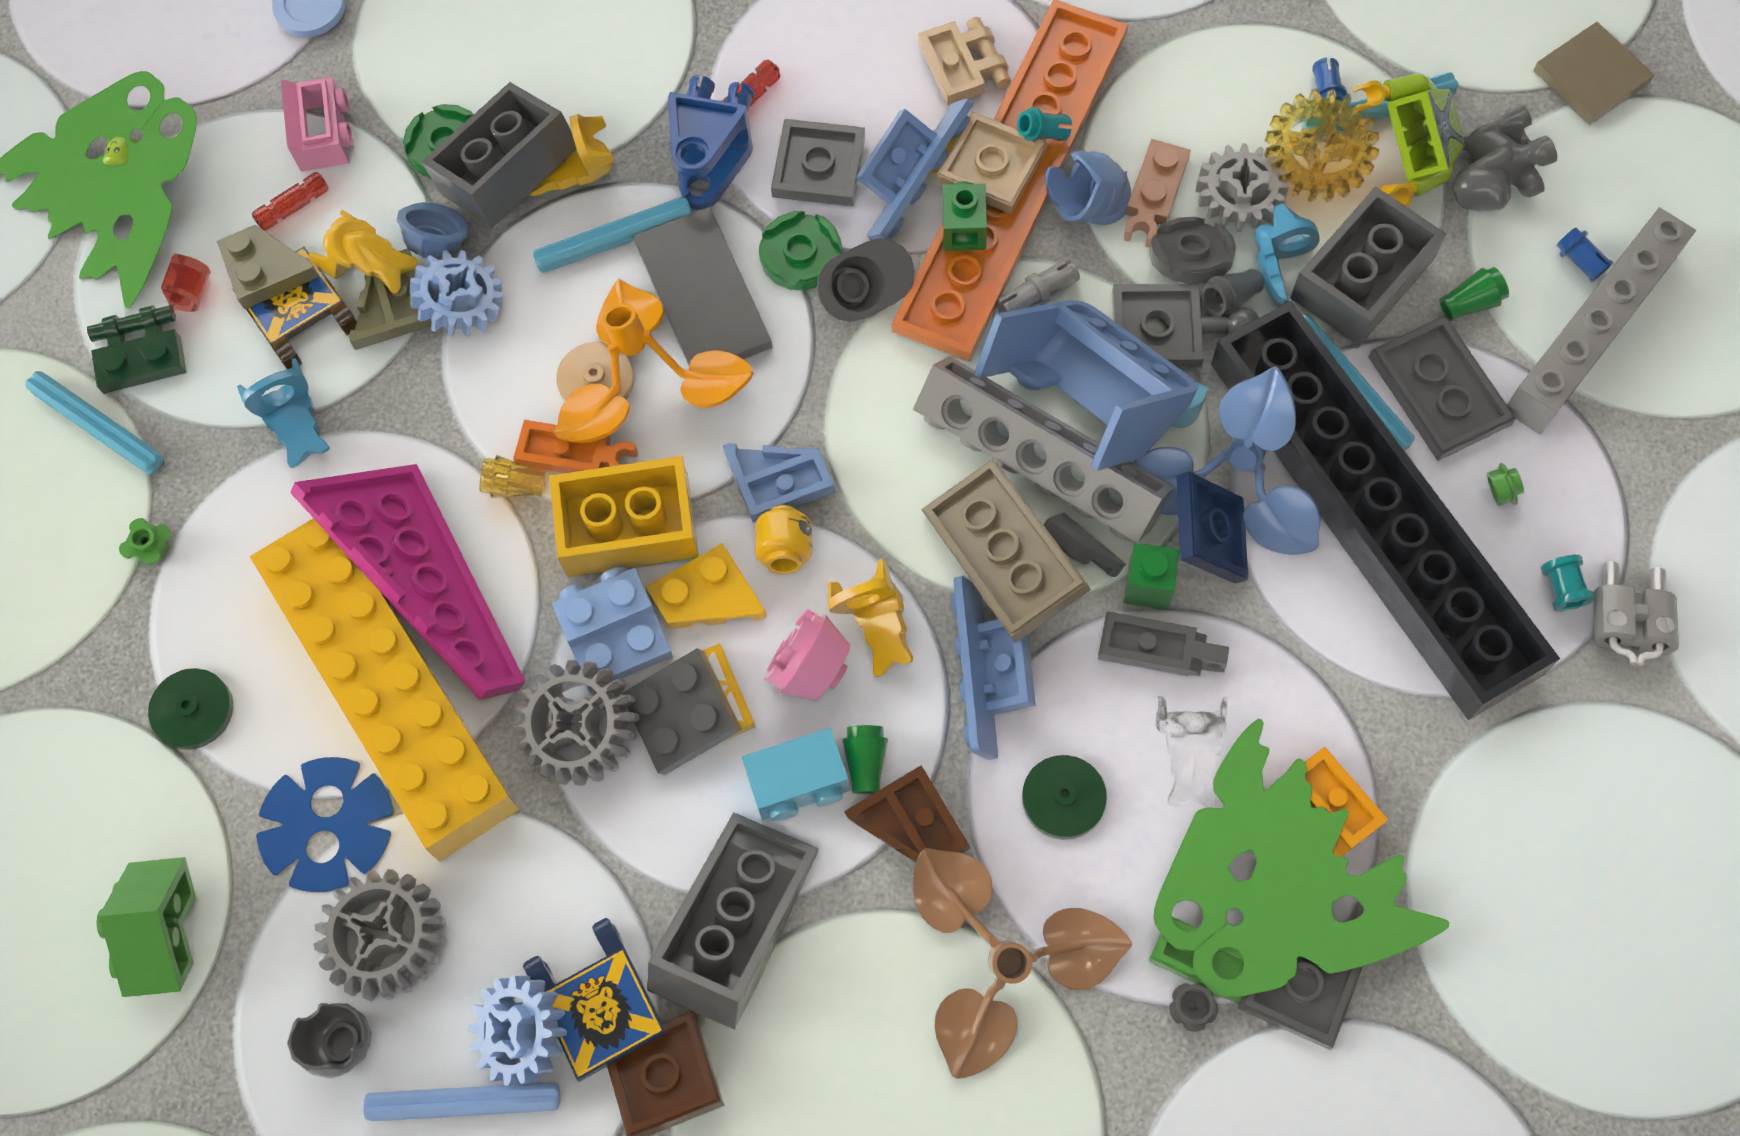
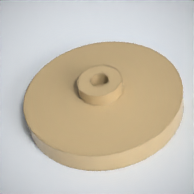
[556,342,634,402]

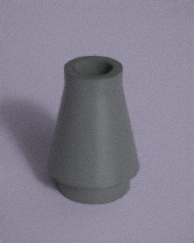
[1201,269,1264,317]

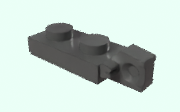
[1098,612,1229,676]

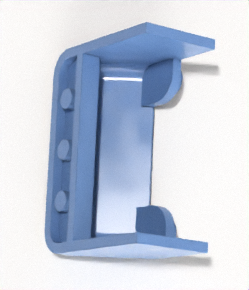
[974,300,1198,471]

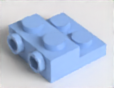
[551,566,673,692]

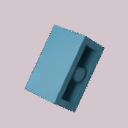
[742,727,850,822]

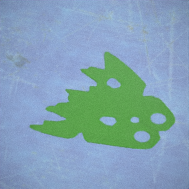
[0,71,197,309]
[1153,718,1450,998]

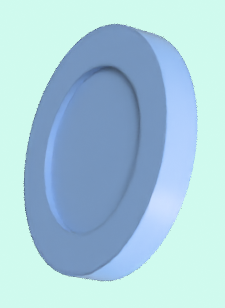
[272,0,345,37]

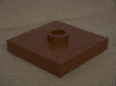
[607,1011,725,1136]

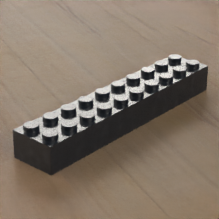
[1211,301,1560,721]

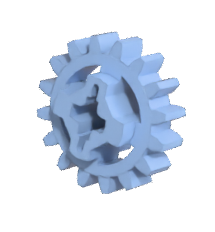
[409,250,504,337]
[469,976,567,1086]

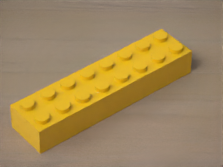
[249,518,519,862]

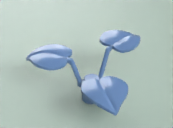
[1132,367,1321,555]

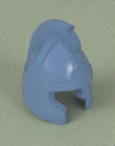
[1046,150,1131,225]

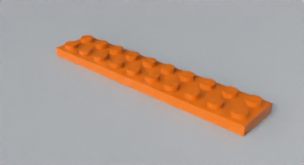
[892,0,1128,362]

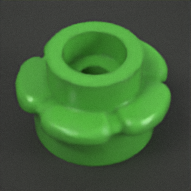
[1486,463,1524,506]

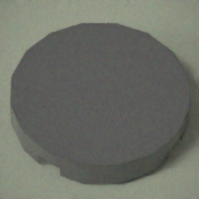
[1150,217,1236,284]

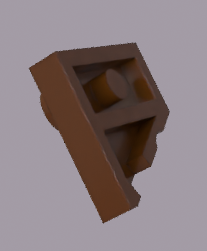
[844,765,971,863]

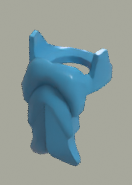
[1254,203,1320,307]
[237,358,330,468]

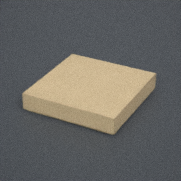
[936,111,1047,214]

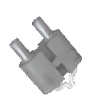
[1594,562,1679,666]

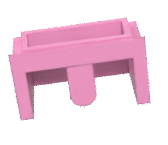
[280,77,353,172]

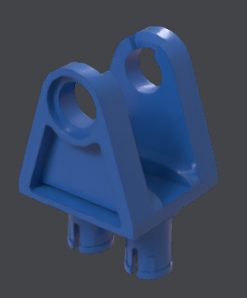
[668,75,755,210]

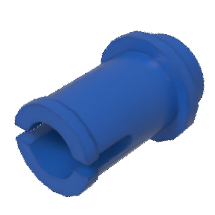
[1312,57,1348,111]
[1556,227,1614,282]

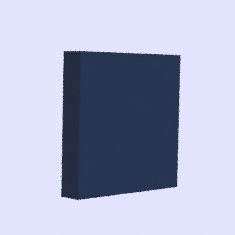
[1176,471,1248,584]

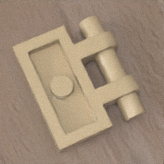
[918,17,1011,106]

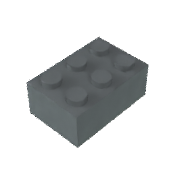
[421,82,577,228]
[1290,186,1446,347]

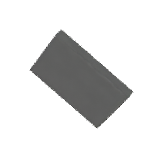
[1368,315,1516,461]

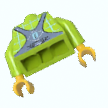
[1352,73,1464,207]

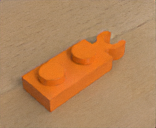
[513,420,638,473]

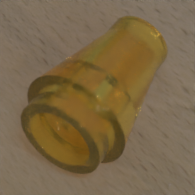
[479,455,546,498]

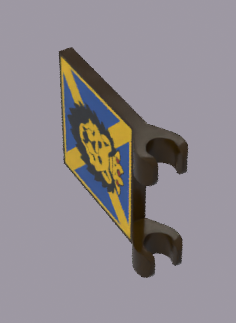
[232,246,357,369]

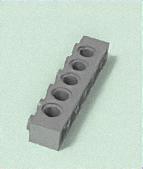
[1507,207,1697,435]
[913,356,1174,543]

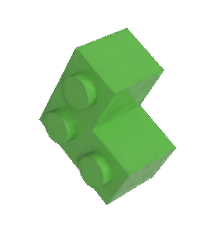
[96,857,196,997]

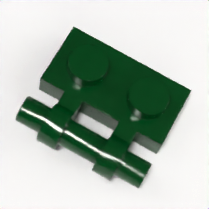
[87,305,187,394]

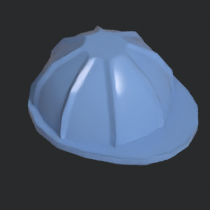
[396,202,468,259]

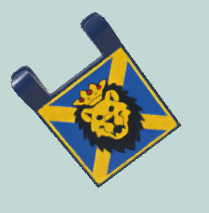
[523,918,667,1082]

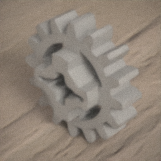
[1195,143,1289,232]

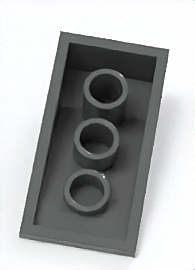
[647,812,818,1030]

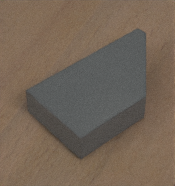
[1043,513,1126,577]

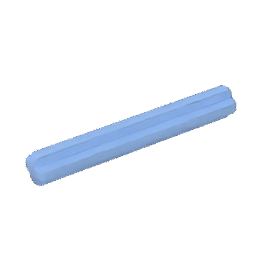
[363,1082,560,1121]

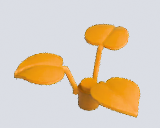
[553,279,754,443]

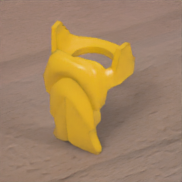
[529,114,615,196]
[309,210,419,294]
[827,558,913,677]

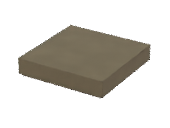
[1533,22,1654,125]

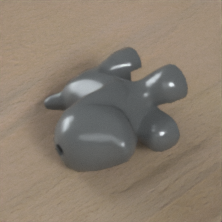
[1453,106,1558,212]

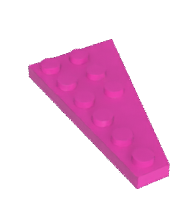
[290,464,525,700]

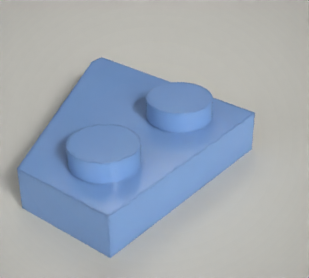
[723,443,835,523]

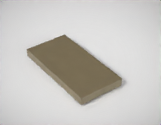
[921,459,1091,643]

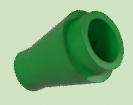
[1439,267,1509,321]
[842,725,888,794]

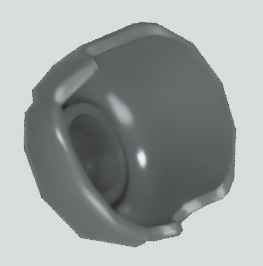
[287,1003,372,1078]

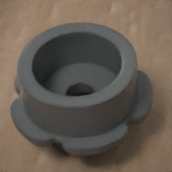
[1169,983,1218,1032]

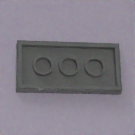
[633,206,773,366]

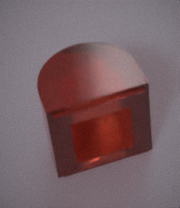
[160,253,211,312]

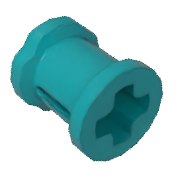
[1540,554,1596,612]

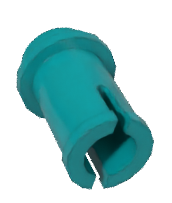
[1017,107,1072,142]

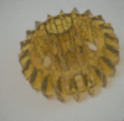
[1264,88,1379,203]

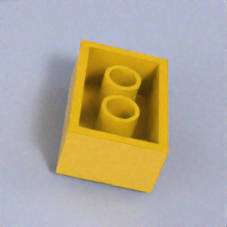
[549,456,699,577]

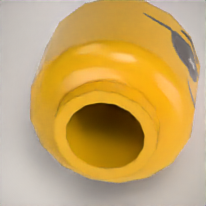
[755,505,813,574]

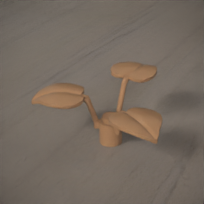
[913,848,1132,1079]

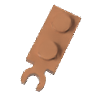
[1124,139,1191,248]

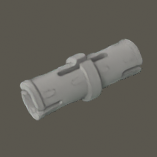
[997,257,1080,313]

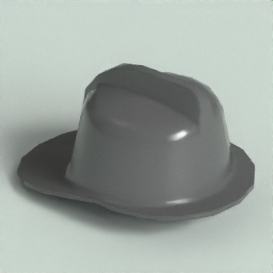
[817,238,915,322]

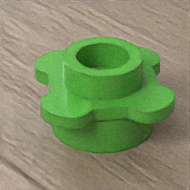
[119,518,171,565]

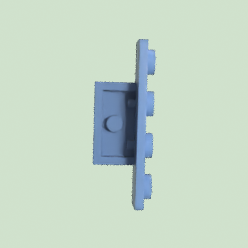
[855,98,974,240]
[951,576,1036,760]

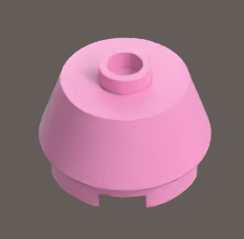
[764,609,850,701]

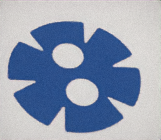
[256,757,393,892]

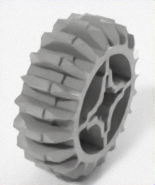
[513,660,640,786]
[313,869,446,1001]

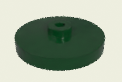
[148,668,233,750]
[1022,755,1107,840]

